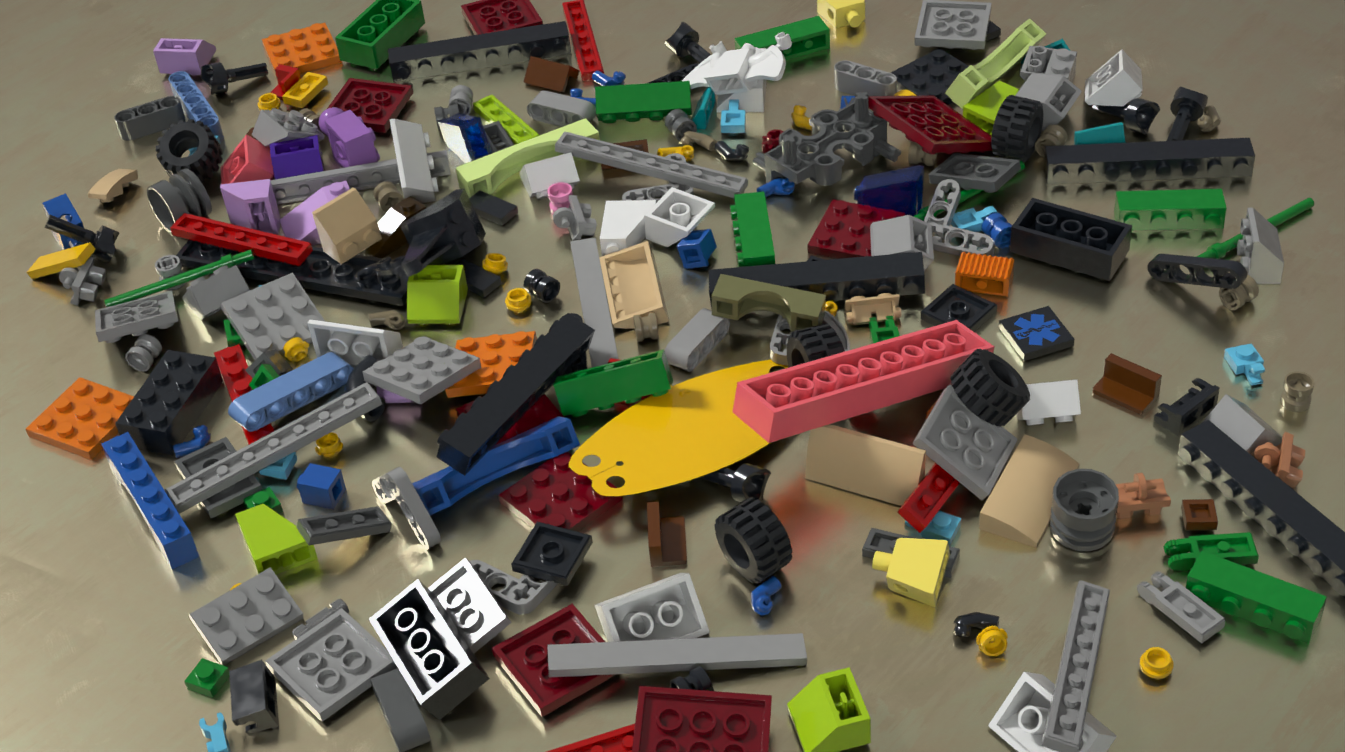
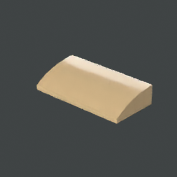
[599,241,669,329]
[805,424,926,506]
[979,434,1079,548]

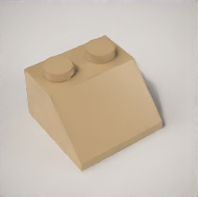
[312,187,382,264]

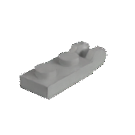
[1137,571,1225,643]

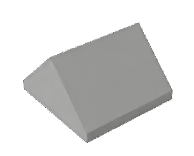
[1202,394,1282,457]

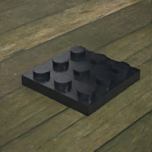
[891,48,969,105]

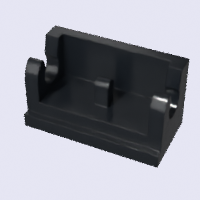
[1154,378,1220,437]
[229,659,279,734]

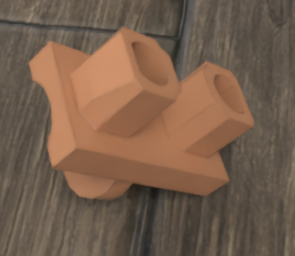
[1254,432,1305,489]
[1115,472,1171,519]

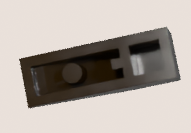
[359,196,426,258]

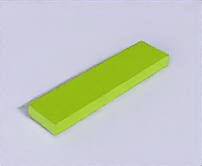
[473,95,540,145]

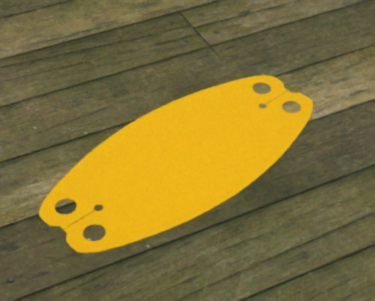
[569,360,789,496]

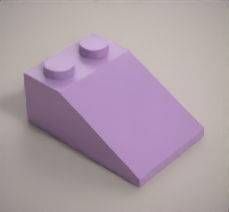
[279,181,350,246]

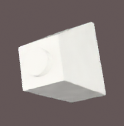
[600,200,656,256]

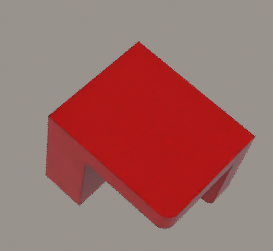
[270,64,301,101]

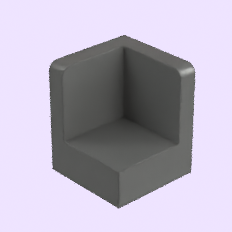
[246,349,293,378]

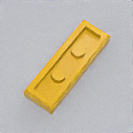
[26,242,95,279]

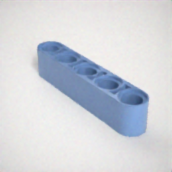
[168,71,224,142]
[228,352,354,432]

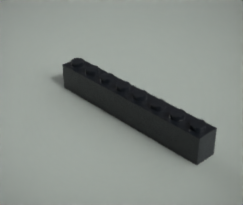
[388,21,572,82]
[1044,138,1255,184]
[709,252,925,309]
[436,313,595,476]
[1178,420,1345,597]

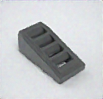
[477,121,514,154]

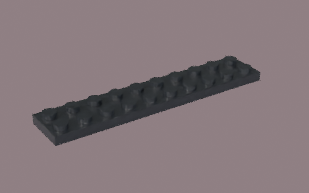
[176,240,409,306]

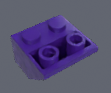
[270,135,325,180]

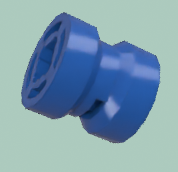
[981,213,1012,249]

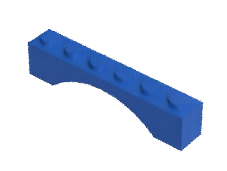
[412,416,580,515]
[102,432,200,570]

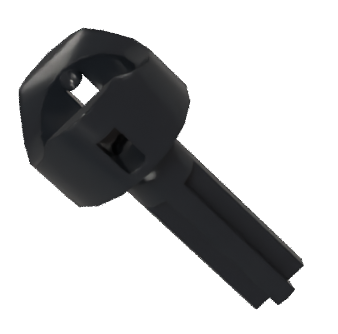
[665,22,711,63]
[201,62,268,95]
[1167,87,1208,141]
[1092,98,1160,135]
[44,215,120,263]
[698,463,771,503]

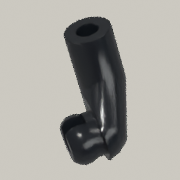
[715,141,749,161]

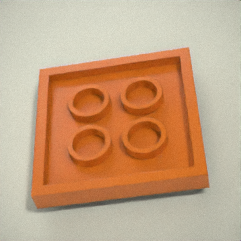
[262,23,342,77]
[445,331,537,398]
[26,377,134,460]

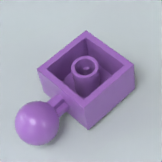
[319,107,380,168]

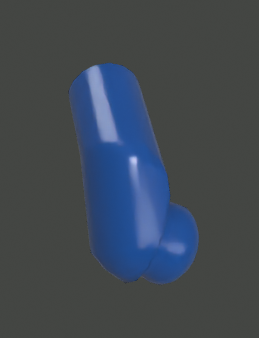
[592,71,626,86]
[173,425,211,458]
[751,576,782,615]

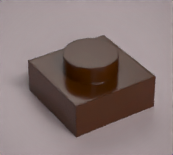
[1181,499,1218,530]

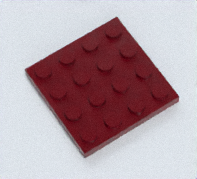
[868,95,992,155]
[632,686,772,752]

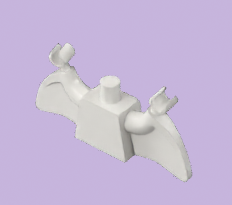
[682,32,792,95]

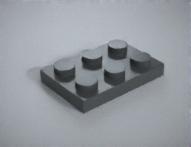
[928,153,1021,193]
[174,437,262,518]

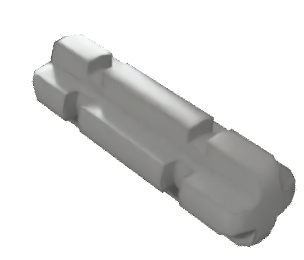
[292,599,349,640]

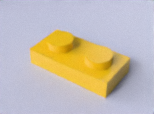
[282,72,328,108]

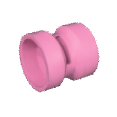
[547,182,573,215]

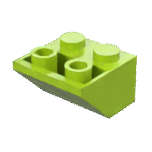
[407,265,468,324]
[787,667,871,752]

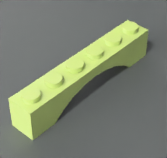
[945,18,1046,109]
[455,118,600,198]

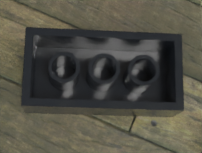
[1010,198,1132,281]
[115,350,223,456]
[369,579,490,720]

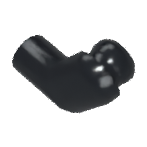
[953,612,1000,637]

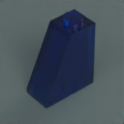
[438,113,492,163]
[854,165,924,216]

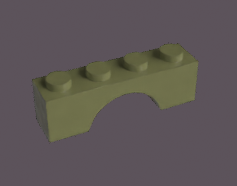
[712,274,826,332]

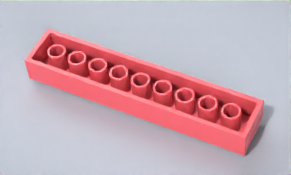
[732,320,995,443]

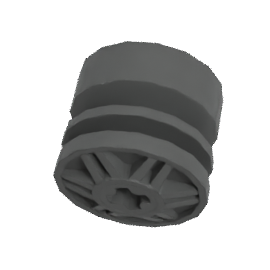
[147,169,212,233]
[1050,469,1119,551]

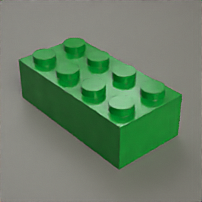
[335,0,425,69]

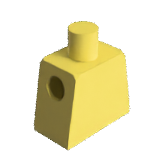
[817,0,865,28]
[872,538,950,607]

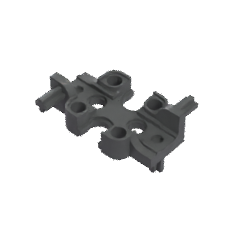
[753,92,901,186]

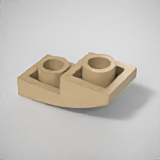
[88,169,138,202]

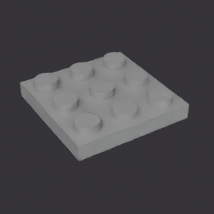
[915,0,992,50]
[221,273,325,360]
[95,290,178,343]
[363,336,481,404]
[912,384,1018,500]
[265,608,398,722]

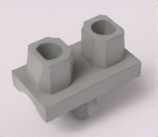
[553,195,597,241]
[59,257,106,306]

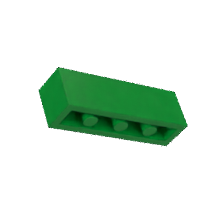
[734,16,830,60]
[595,81,692,124]
[1114,189,1227,231]
[730,191,775,267]
[553,349,673,417]
[1186,551,1327,644]

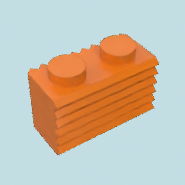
[955,252,1014,297]

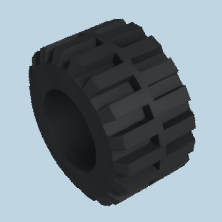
[991,95,1044,162]
[155,119,223,183]
[787,324,845,367]
[950,349,1030,427]
[714,498,793,583]

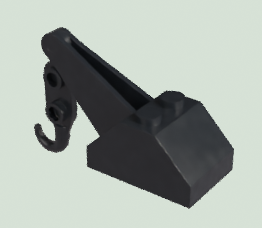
[354,189,486,282]

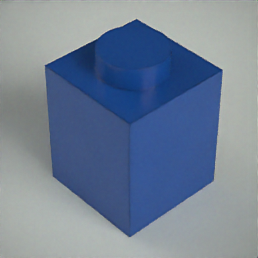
[297,463,346,510]

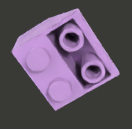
[153,38,216,76]
[220,179,281,235]

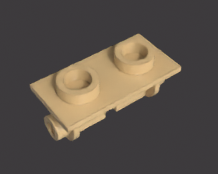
[844,293,901,325]

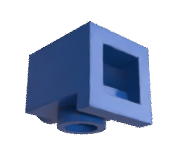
[677,229,717,269]

